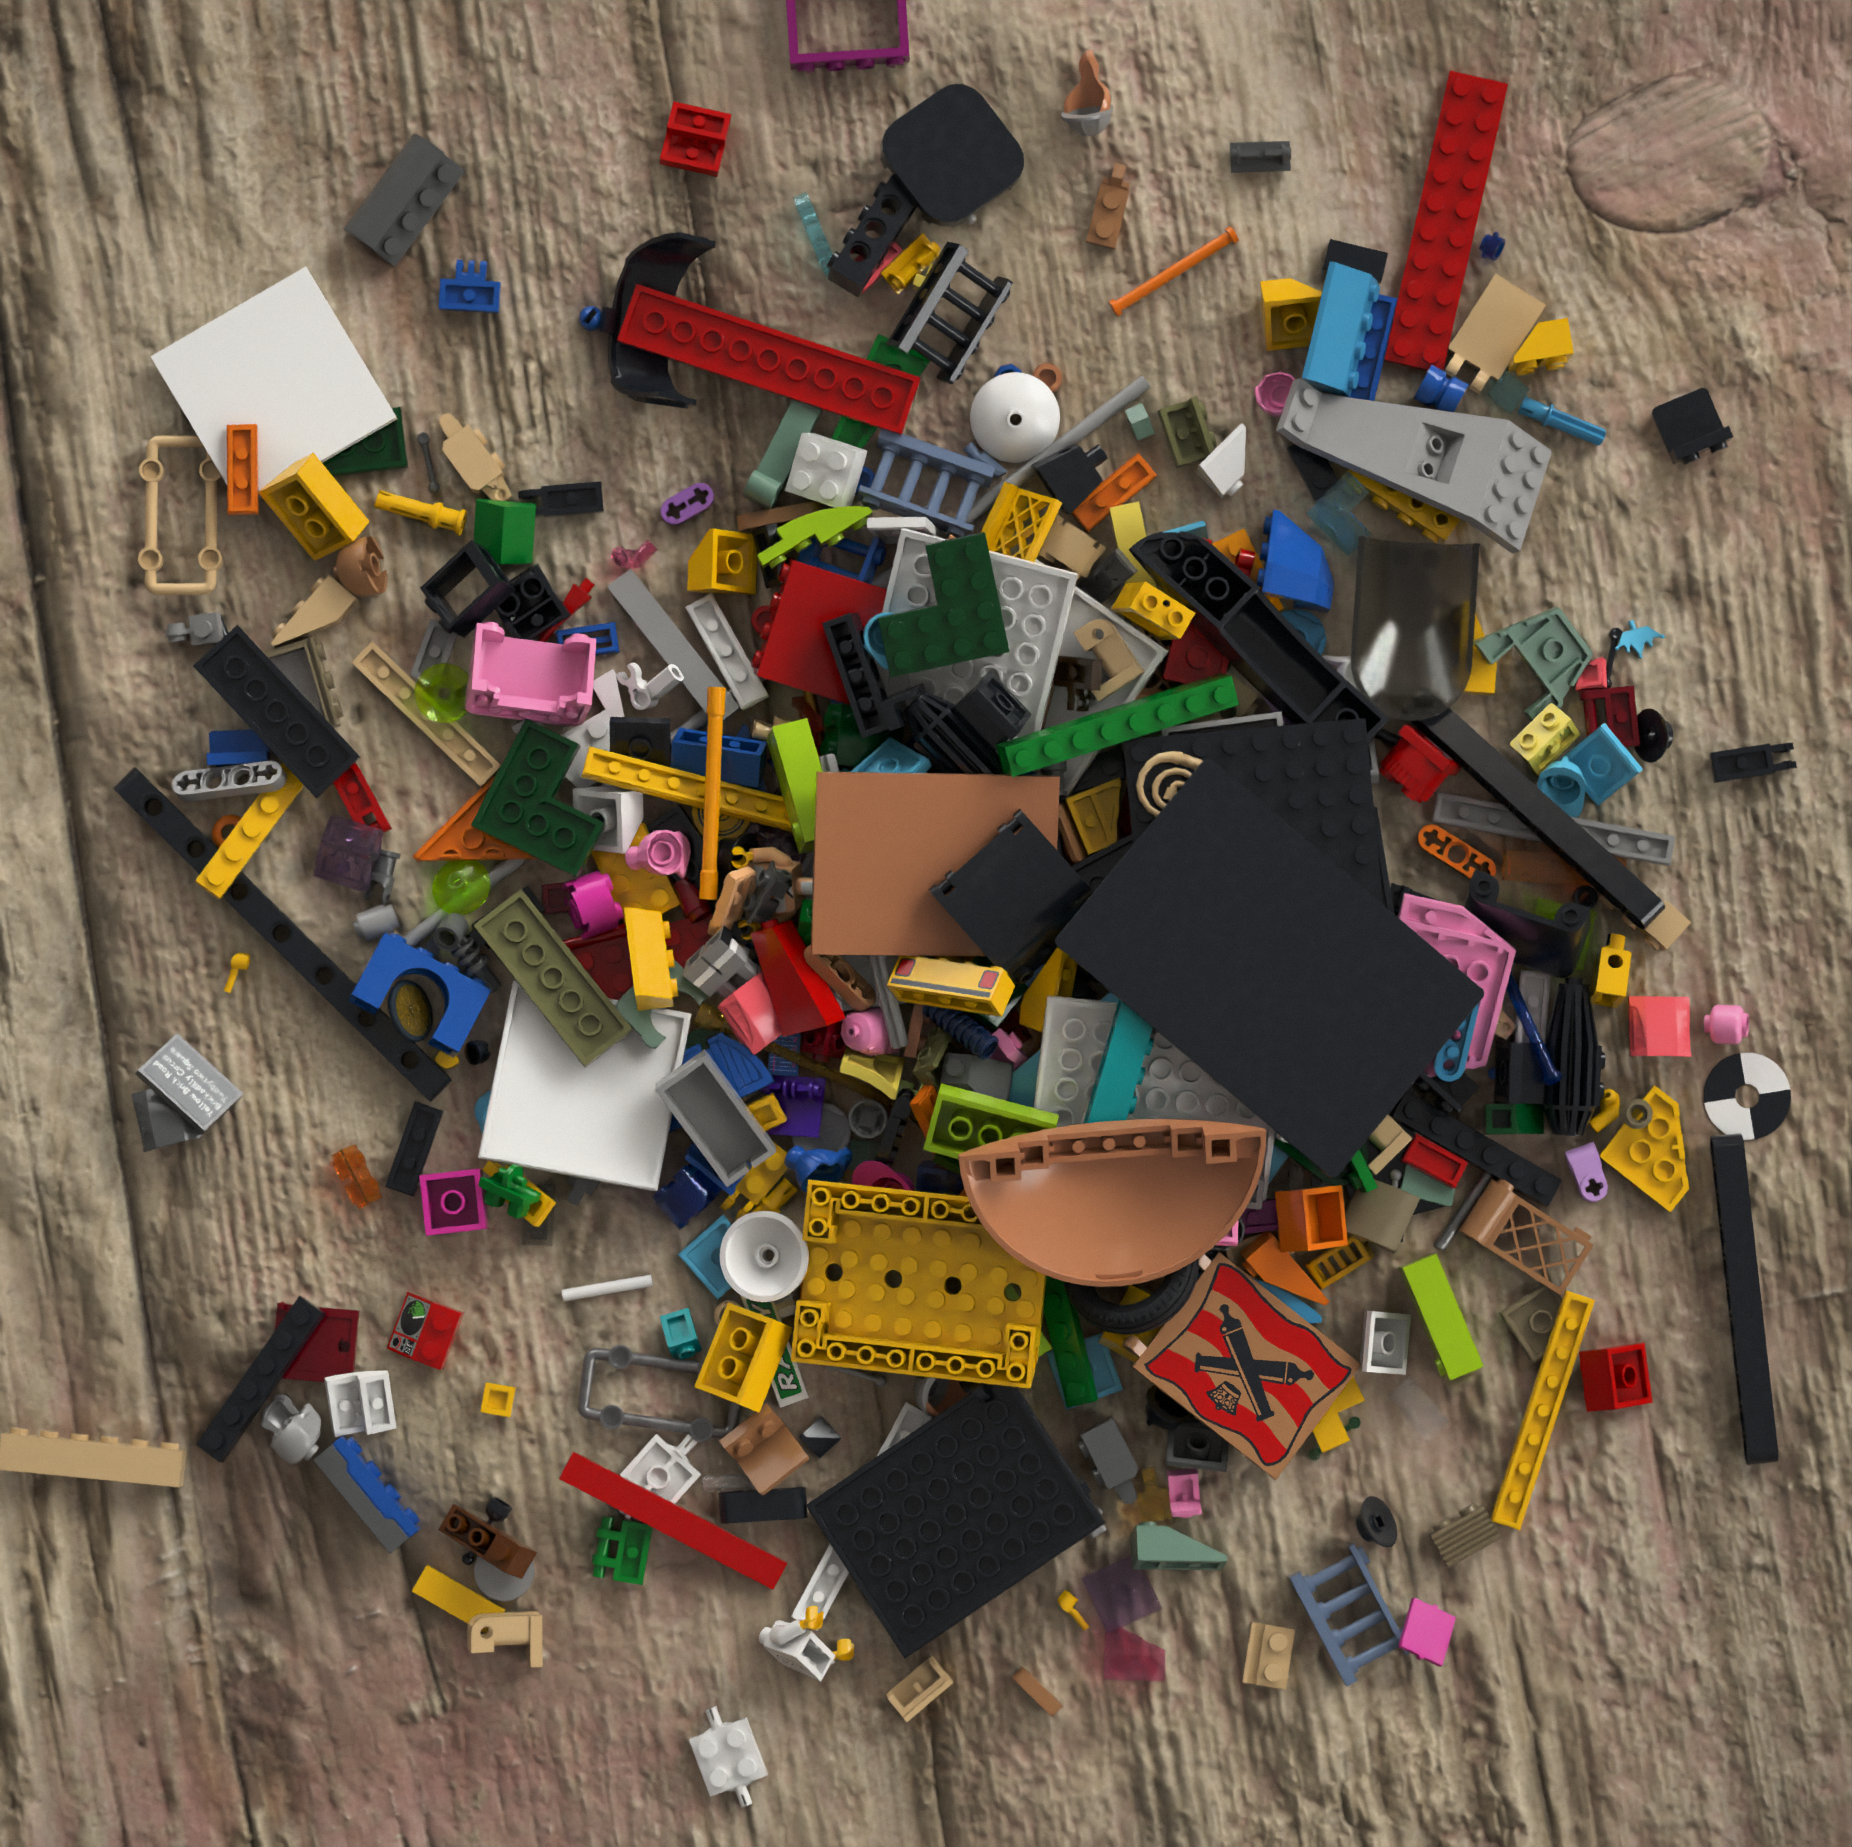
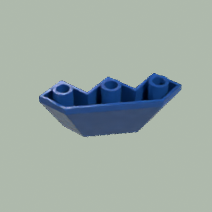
[1256,509,1334,613]

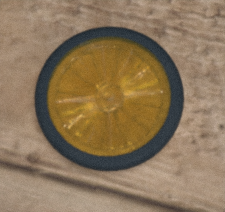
[388,980,433,1042]

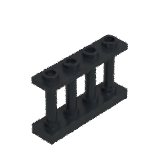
[886,241,1013,384]

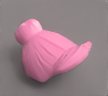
[625,830,691,879]

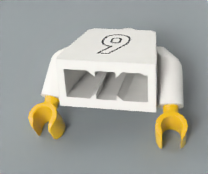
[759,1606,854,1682]

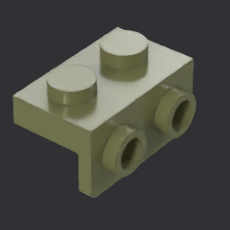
[1157,396,1217,468]
[912,1026,964,1094]

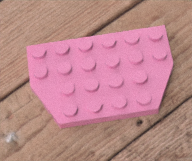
[1398,893,1516,1077]

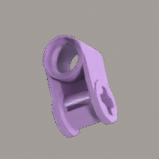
[1564,1142,1608,1202]

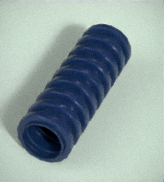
[922,1005,999,1060]

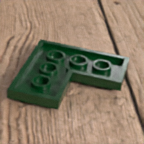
[878,532,1010,677]
[471,719,606,878]

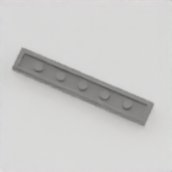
[607,568,741,722]

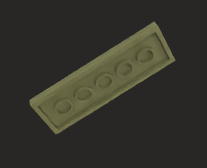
[473,889,633,1067]

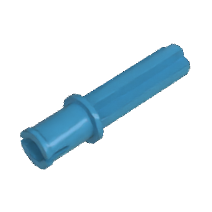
[1518,395,1606,445]

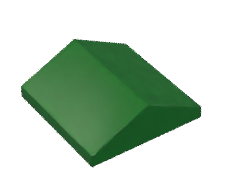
[473,498,536,565]

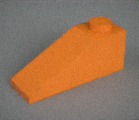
[1240,1231,1330,1306]

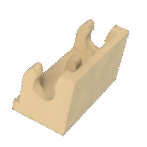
[886,1655,953,1722]

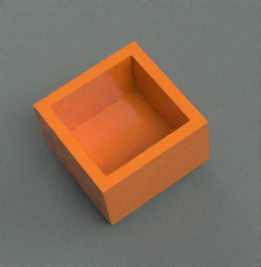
[1275,1185,1348,1253]

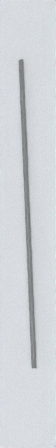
[403,375,1150,947]

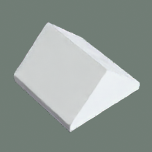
[1359,1310,1411,1375]

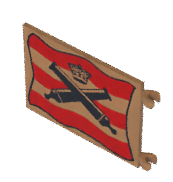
[1122,1252,1361,1480]

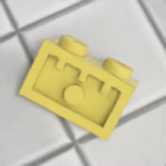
[1510,703,1581,776]

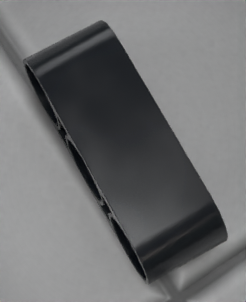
[718,1487,808,1524]

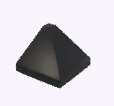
[799,1416,842,1459]

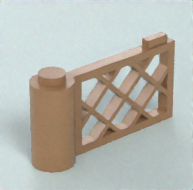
[1459,1179,1593,1296]

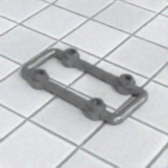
[577,1345,742,1442]

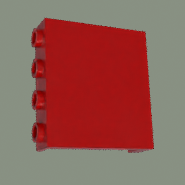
[751,558,887,705]

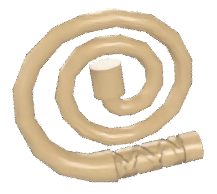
[1136,751,1202,817]

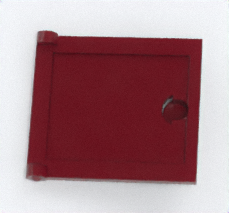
[275,1302,360,1382]

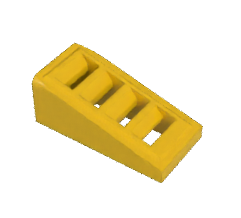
[1305,1236,1374,1290]

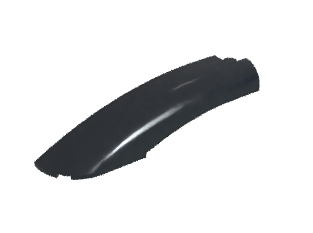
[1129,531,1389,744]

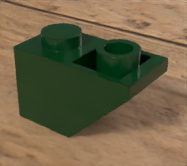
[1482,1104,1544,1135]

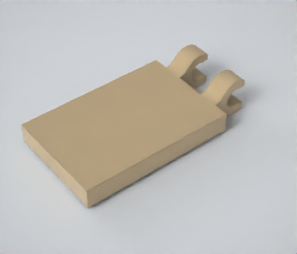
[1444,273,1546,395]

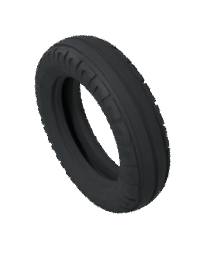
[1063,1258,1199,1335]

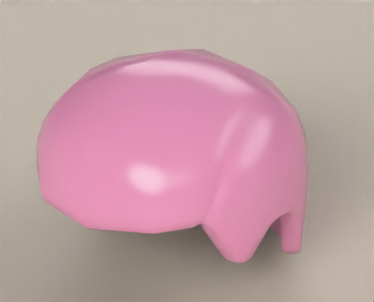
[1255,372,1296,417]

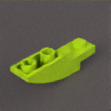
[757,506,872,569]

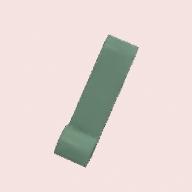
[743,399,822,510]

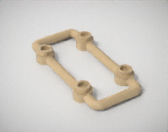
[138,435,224,595]

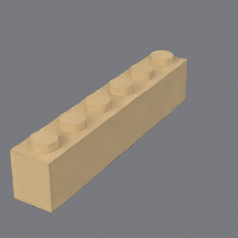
[0,1427,187,1487]

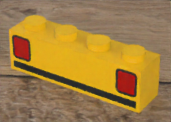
[887,955,1015,1017]

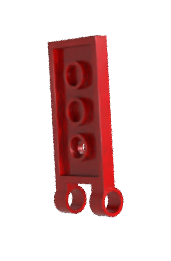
[1161,538,1255,685]

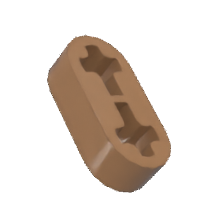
[1012,1666,1063,1717]

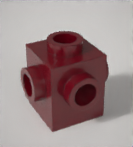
[801,1021,846,1063]

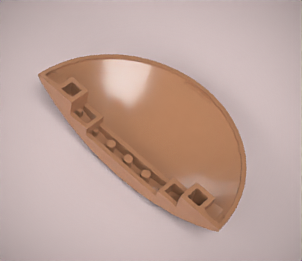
[958,1119,1266,1287]

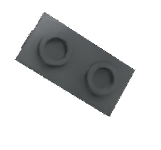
[1230,141,1291,173]
[743,861,792,925]

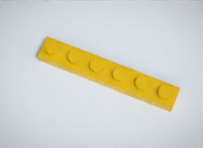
[195,763,304,900]

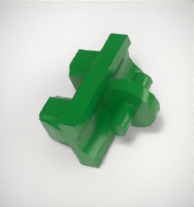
[478,1164,541,1219]

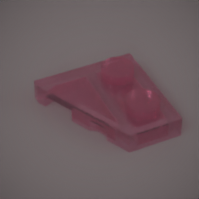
[1103,1620,1165,1682]

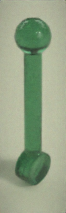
[1308,1417,1361,1461]

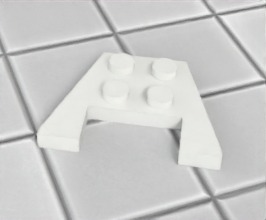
[512,669,624,788]

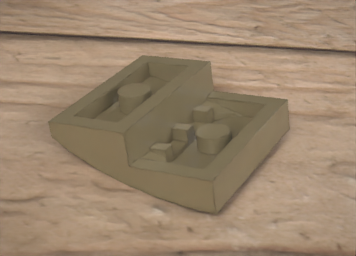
[1345,1179,1420,1254]

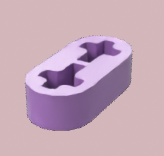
[661,483,714,526]

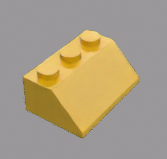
[258,453,370,561]
[624,907,678,1011]
[694,1303,793,1413]

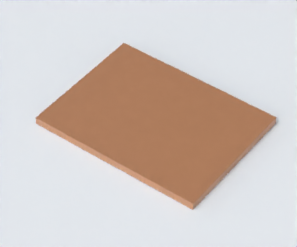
[811,772,1060,956]

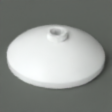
[970,372,1060,463]
[720,1211,809,1302]

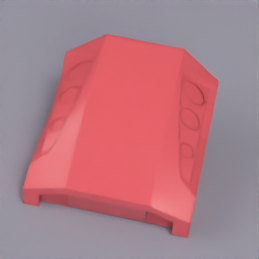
[717,972,782,1055]
[1628,996,1691,1057]

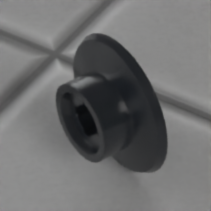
[1634,709,1673,763]
[1356,1496,1397,1547]

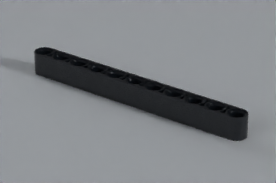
[1402,687,1665,930]
[1710,1133,1778,1465]

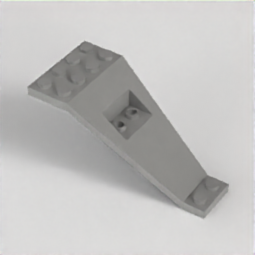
[1276,378,1552,553]

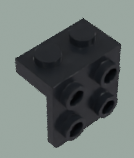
[1652,388,1733,465]

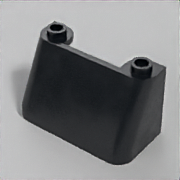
[1465,870,1591,978]

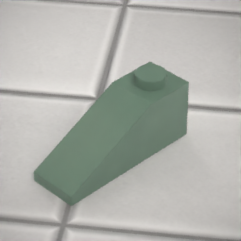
[1130,1522,1227,1571]

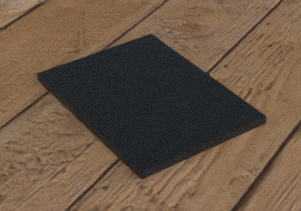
[806,1384,1107,1659]

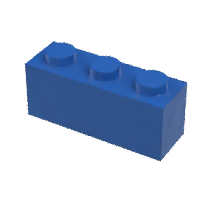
[671,727,767,788]

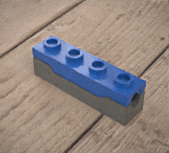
[313,1435,421,1553]

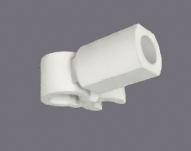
[616,663,684,710]

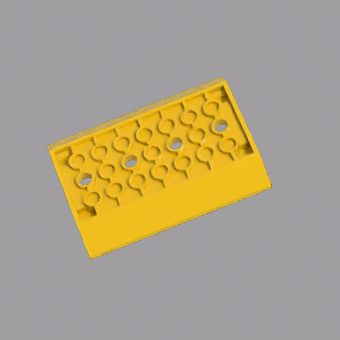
[791,1180,1046,1389]

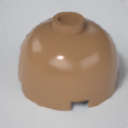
[333,536,388,597]

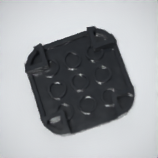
[880,84,1024,228]

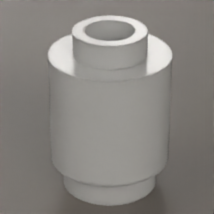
[353,904,400,942]

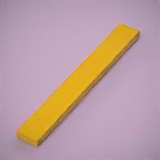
[581,746,792,832]
[1491,1290,1595,1530]

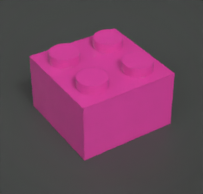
[419,1168,489,1236]

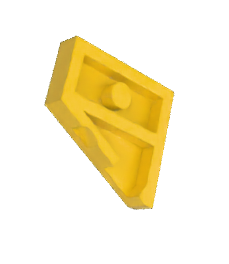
[1065,778,1121,856]

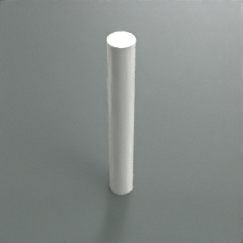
[562,1274,653,1302]

